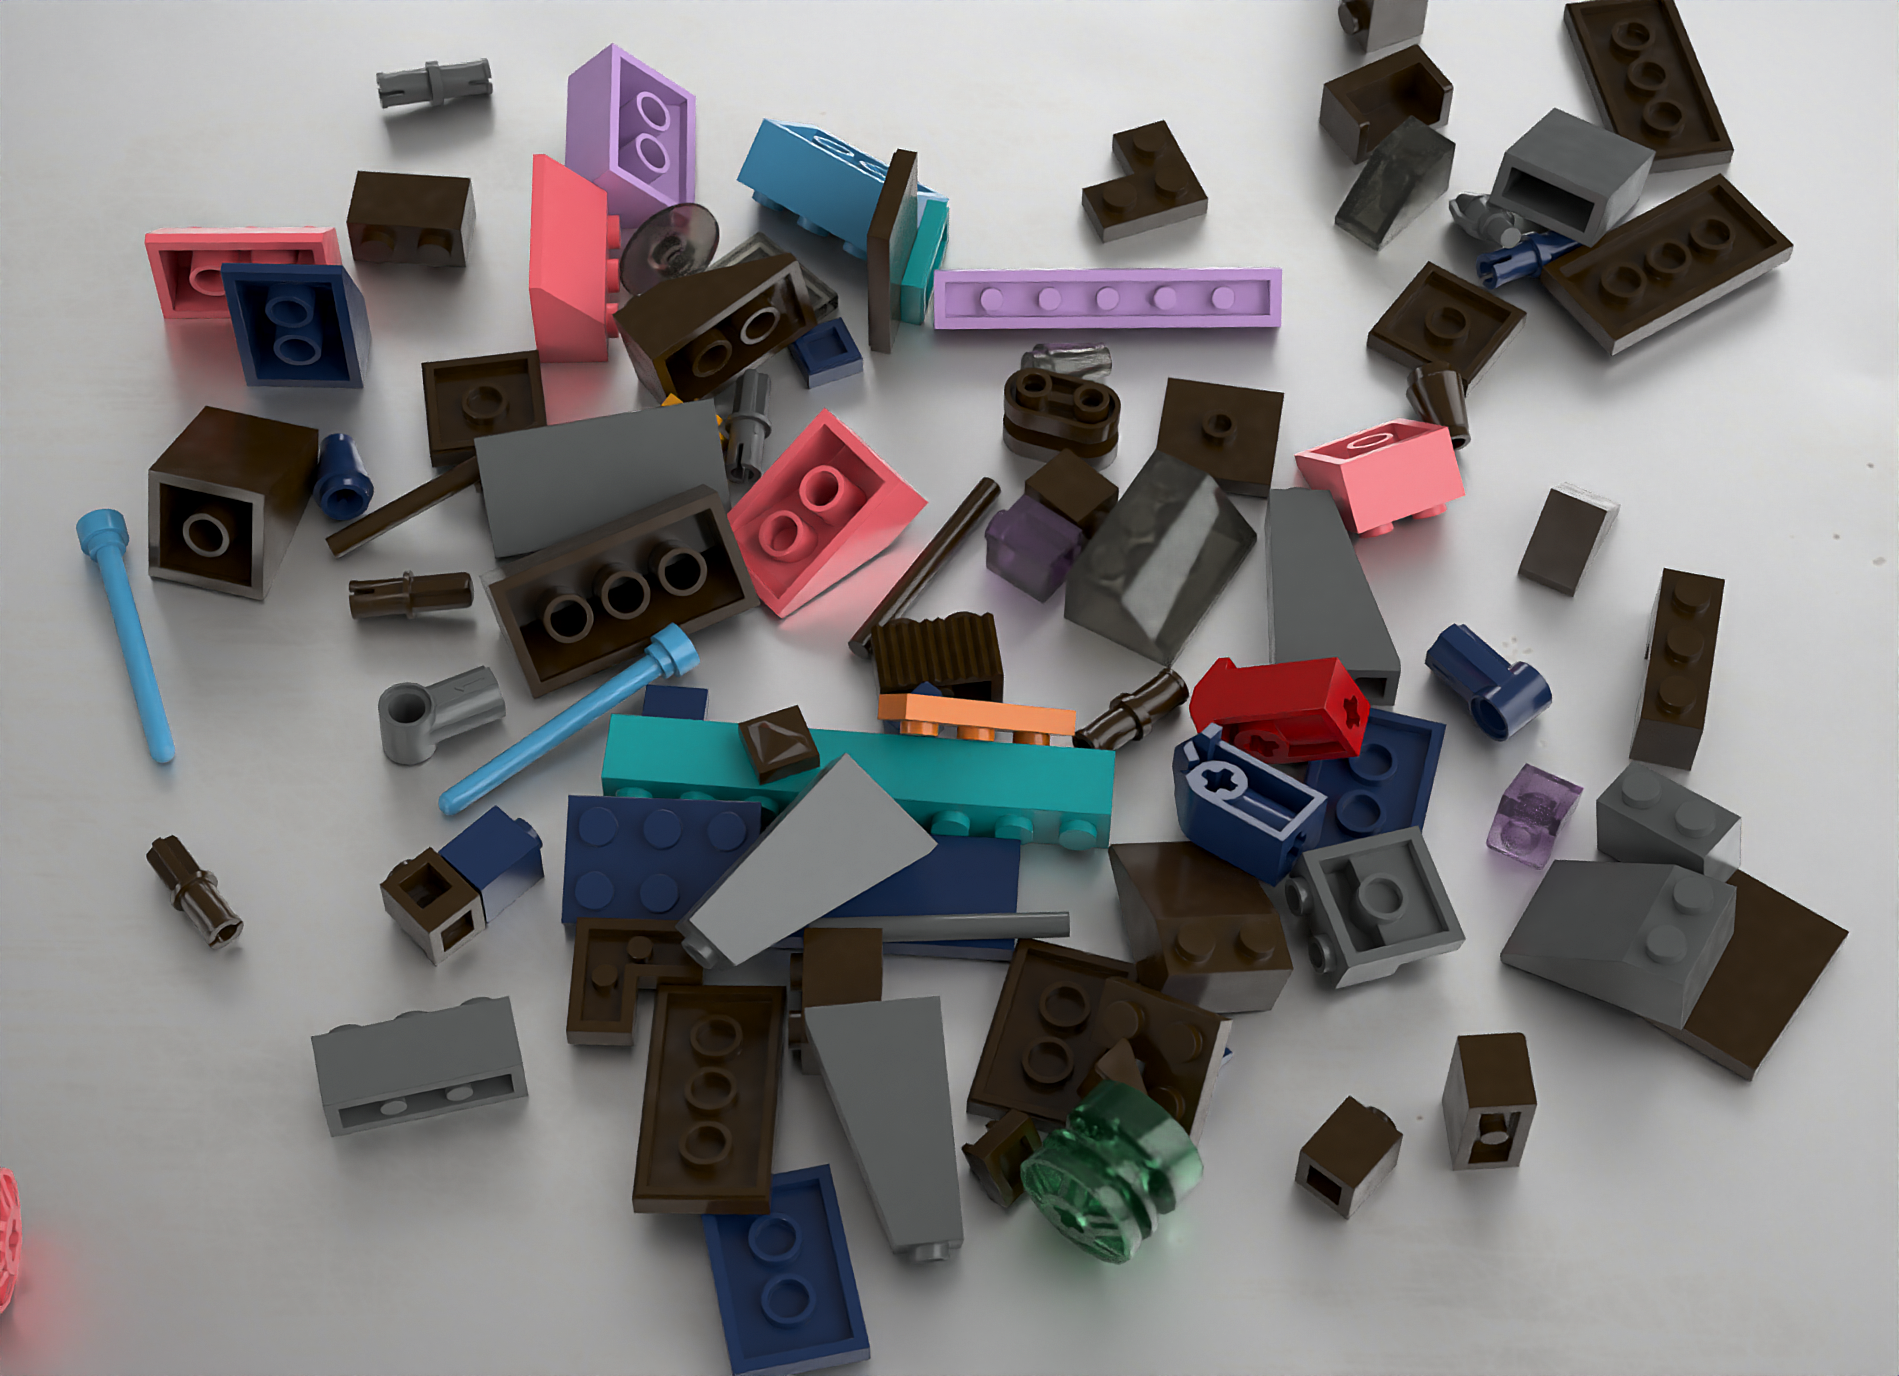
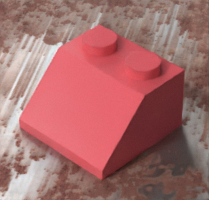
[1294,418,1465,538]

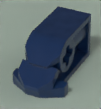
[1172,722,1328,888]

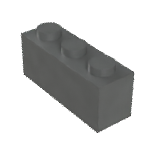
[311,996,529,1137]

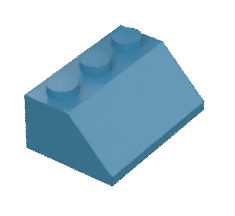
[737,118,949,261]

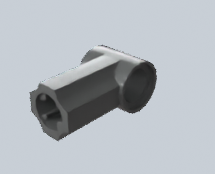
[378,665,506,765]

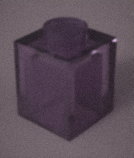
[984,494,1082,604]

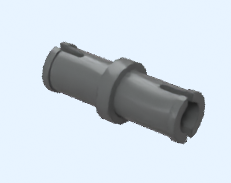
[376,58,493,109]

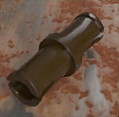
[1072,668,1189,751]

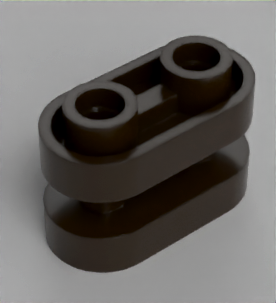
[1003,367,1121,471]

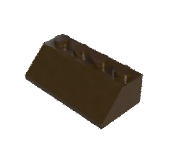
[479,484,761,699]

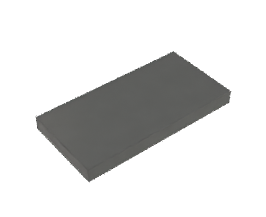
[474,398,732,558]

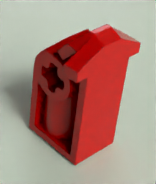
[1189,657,1371,764]

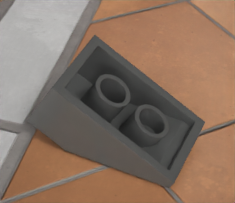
[1500,860,1737,1030]

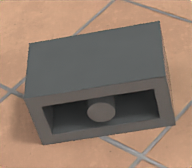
[1596,760,1741,883]

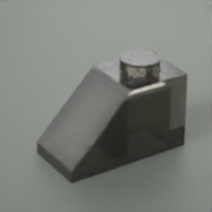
[1334,115,1456,252]

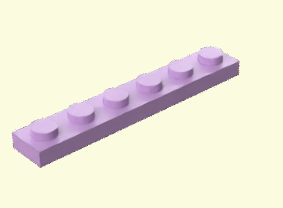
[934,267,1282,329]

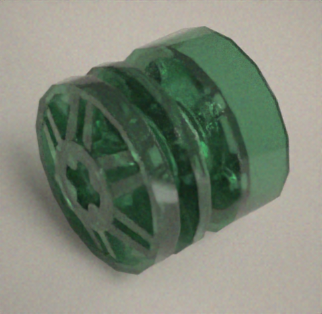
[1020,1079,1204,1265]

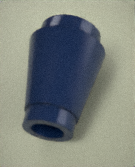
[313,433,374,520]

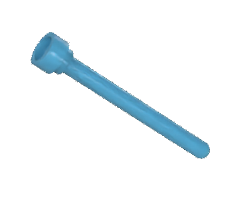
[76,509,175,763]
[438,623,700,815]

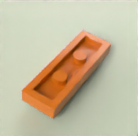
[877,693,1076,746]

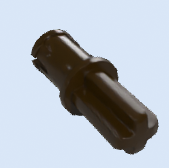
[349,570,474,620]
[146,835,244,949]

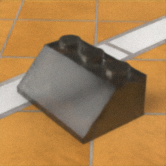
[1064,449,1258,669]

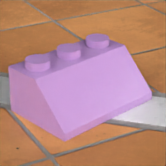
[565,43,696,229]

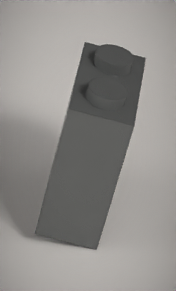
[1488,107,1656,247]

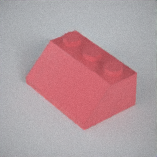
[529,154,621,363]
[145,226,343,319]

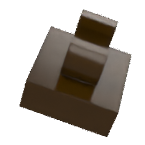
[961,1108,1053,1208]

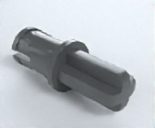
[724,369,772,484]

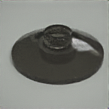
[620,203,720,297]

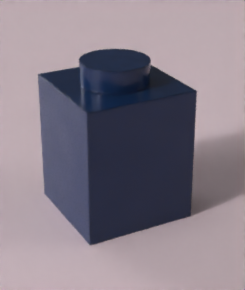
[438,805,544,924]

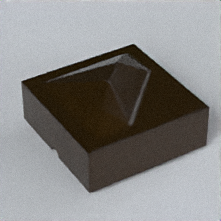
[738,705,820,785]

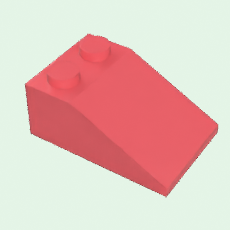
[727,408,928,619]

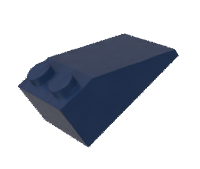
[220,263,371,389]

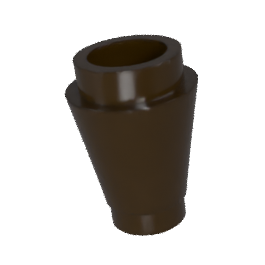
[1405,361,1471,452]

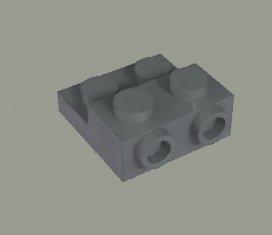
[1285,826,1466,989]

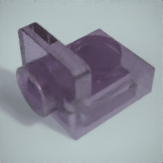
[1486,763,1584,870]

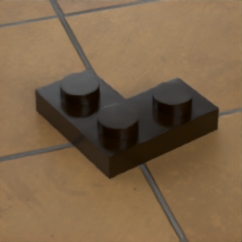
[1081,120,1208,243]
[566,917,705,1046]
[1090,976,1233,1149]

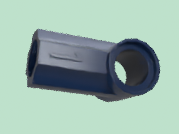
[1424,623,1552,742]

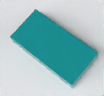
[901,199,949,325]

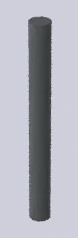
[809,911,1070,942]

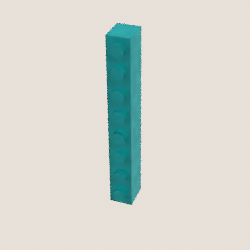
[601,714,1116,851]

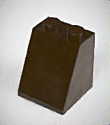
[148,406,319,601]

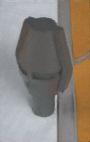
[1449,192,1521,249]

